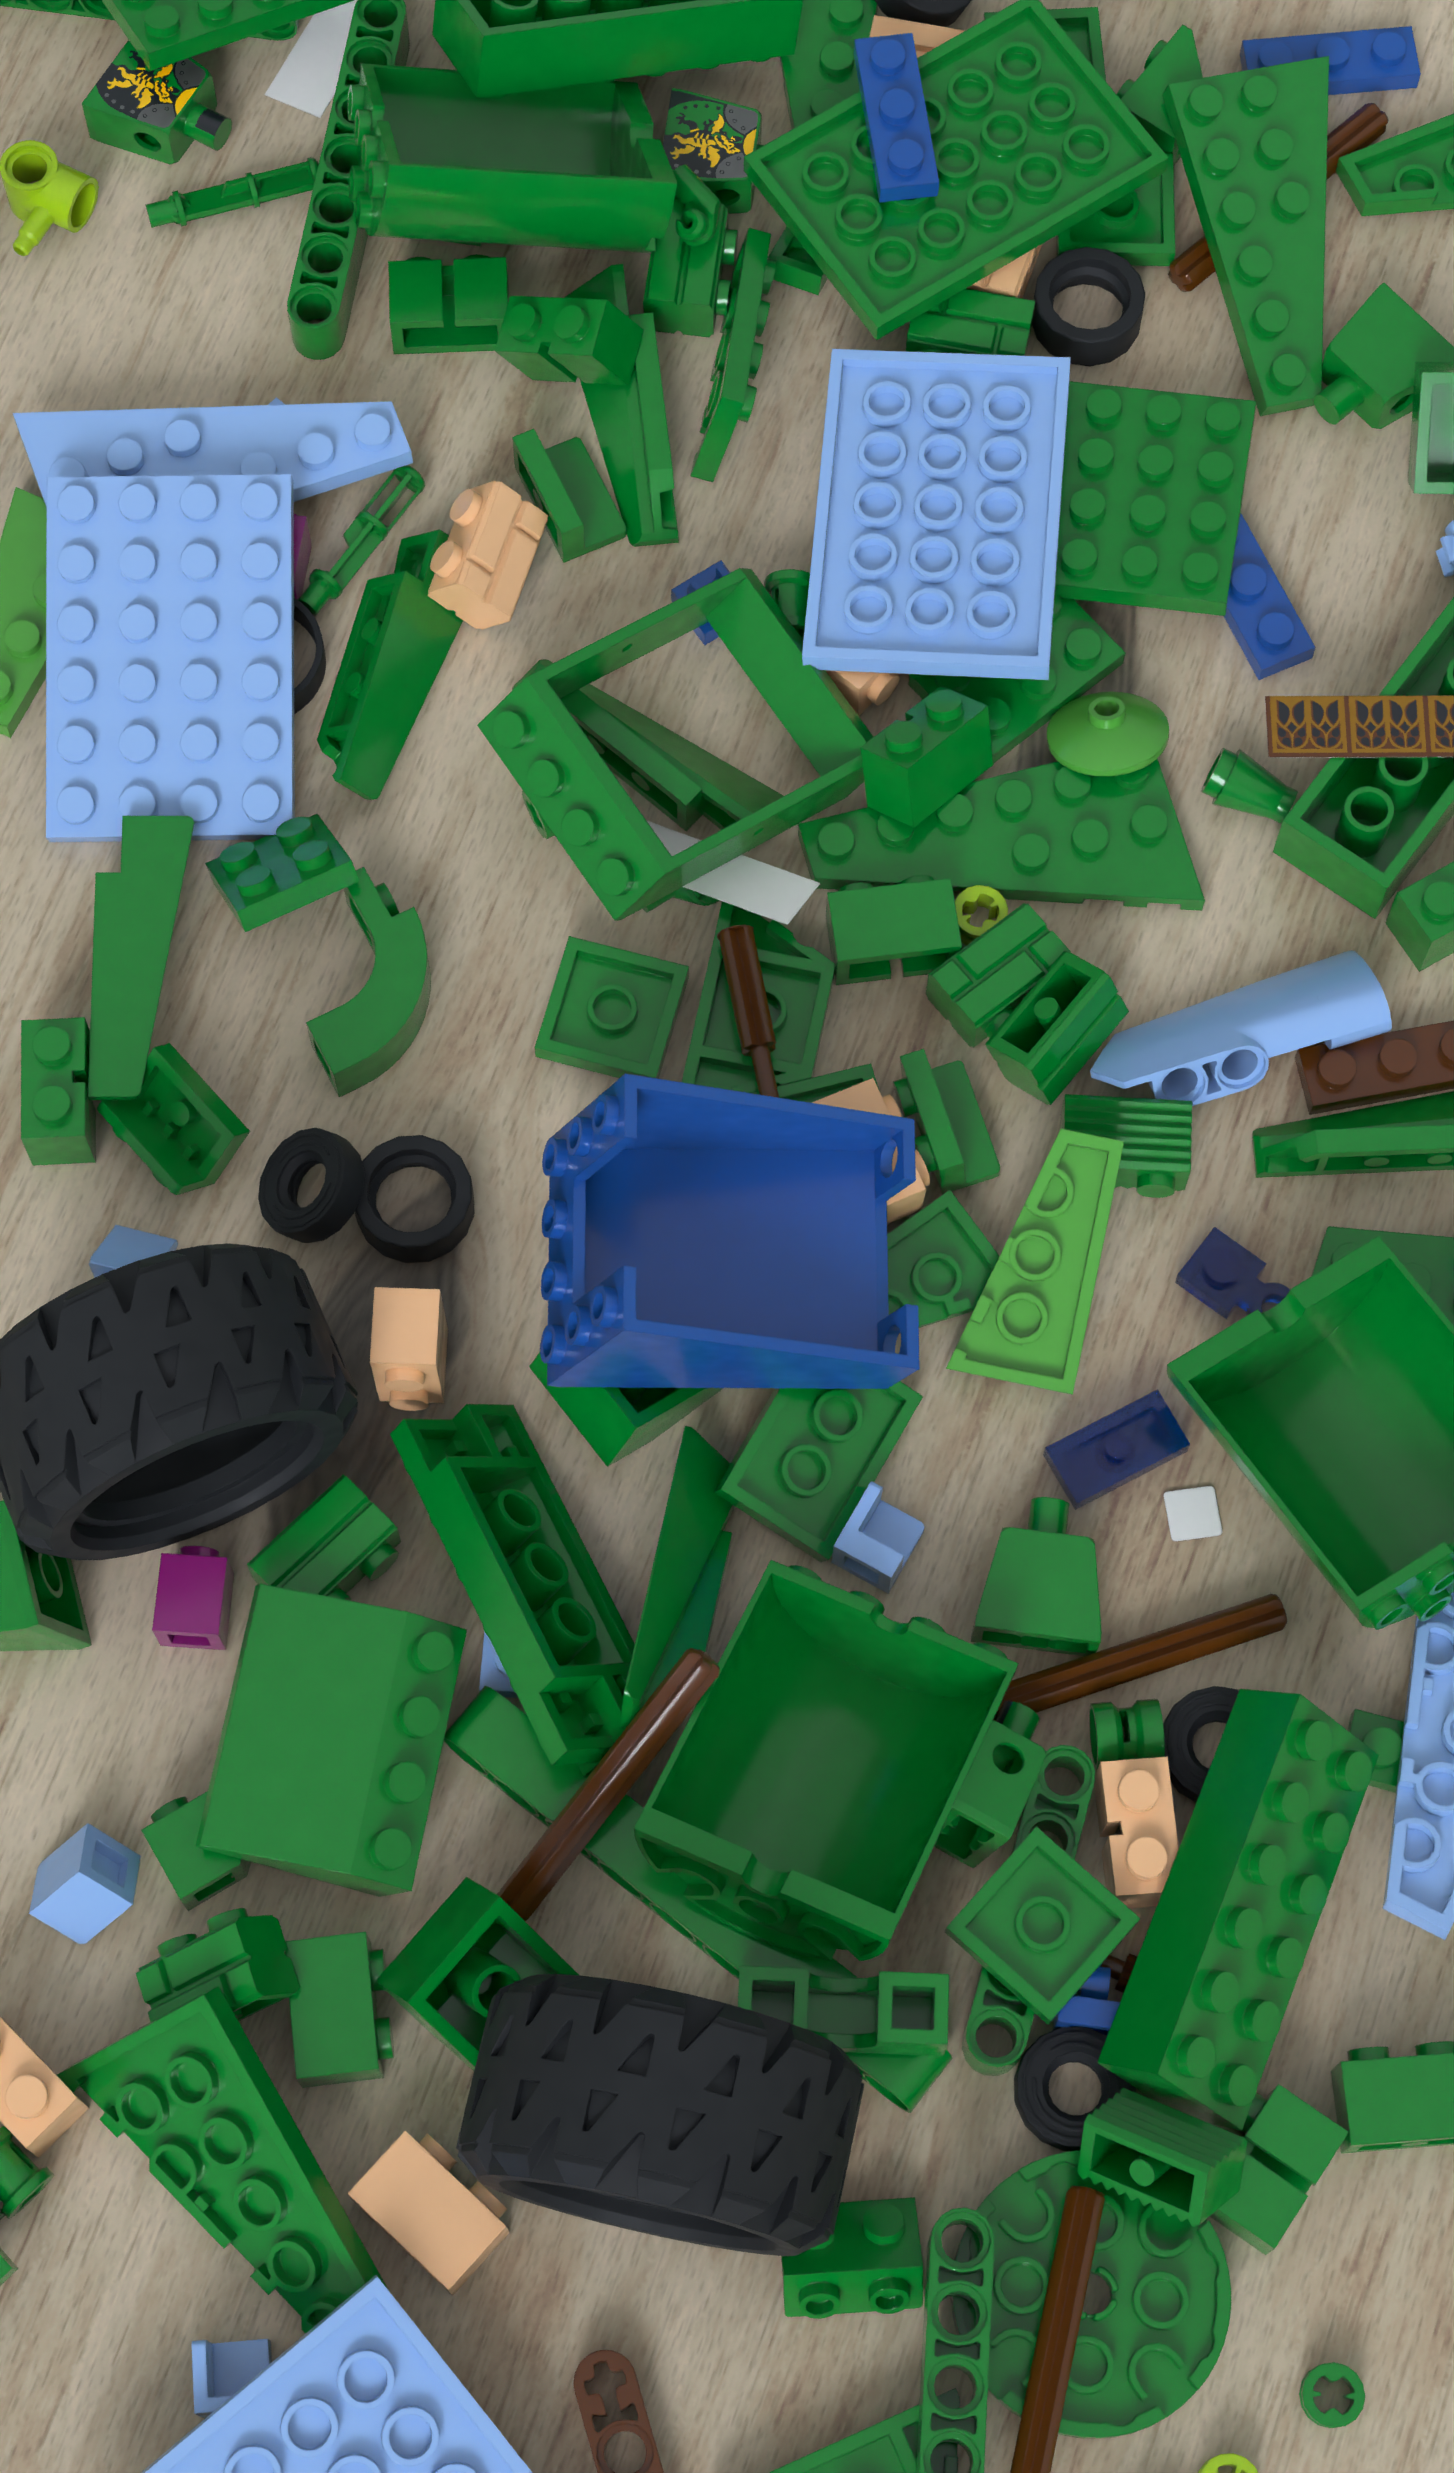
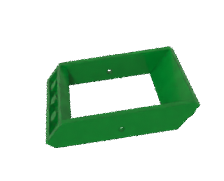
[477,568,874,921]

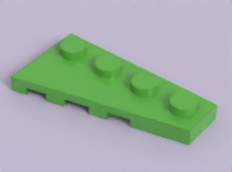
[0,487,47,738]
[946,1129,1124,1395]

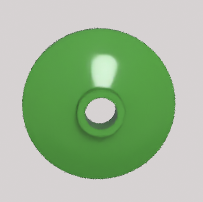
[1047,692,1169,776]

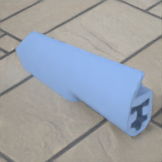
[1090,950,1392,1106]

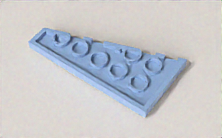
[13,401,413,508]
[1383,1592,1454,1940]

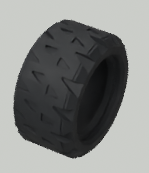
[0,1243,358,1560]
[456,1974,864,2256]

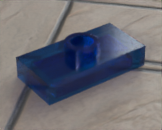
[1043,1389,1190,1510]

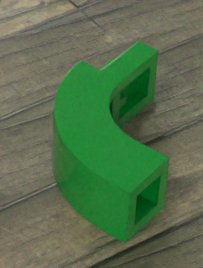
[306,867,431,1098]

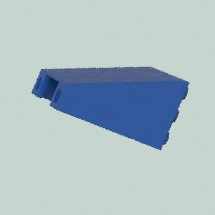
[540,1073,920,1389]

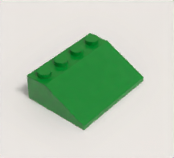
[195,1584,467,1897]

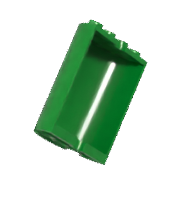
[348,63,677,253]
[1167,1236,1454,1630]
[634,1560,1019,1961]

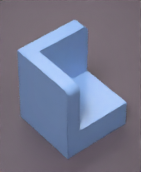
[831,1481,924,1594]
[29,1823,141,1944]
[191,2339,272,2419]

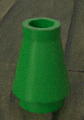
[1201,748,1298,824]

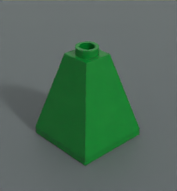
[0,1500,92,1651]

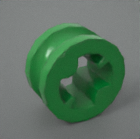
[1299,2362,1365,2428]

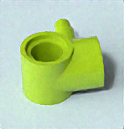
[0,140,99,256]

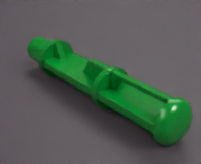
[145,157,319,228]
[298,465,425,616]

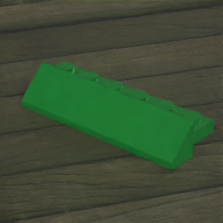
[390,1404,678,1777]

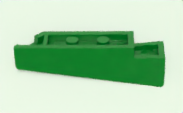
[564,264,679,547]
[317,529,463,800]
[512,659,783,852]
[88,816,194,1100]
[1252,1091,1454,1178]
[620,1426,735,1728]

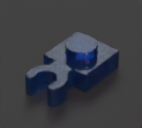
[1175,1227,1290,1319]

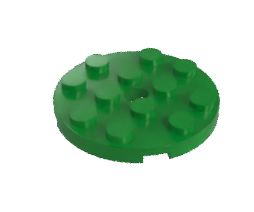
[951,2151,1231,2439]

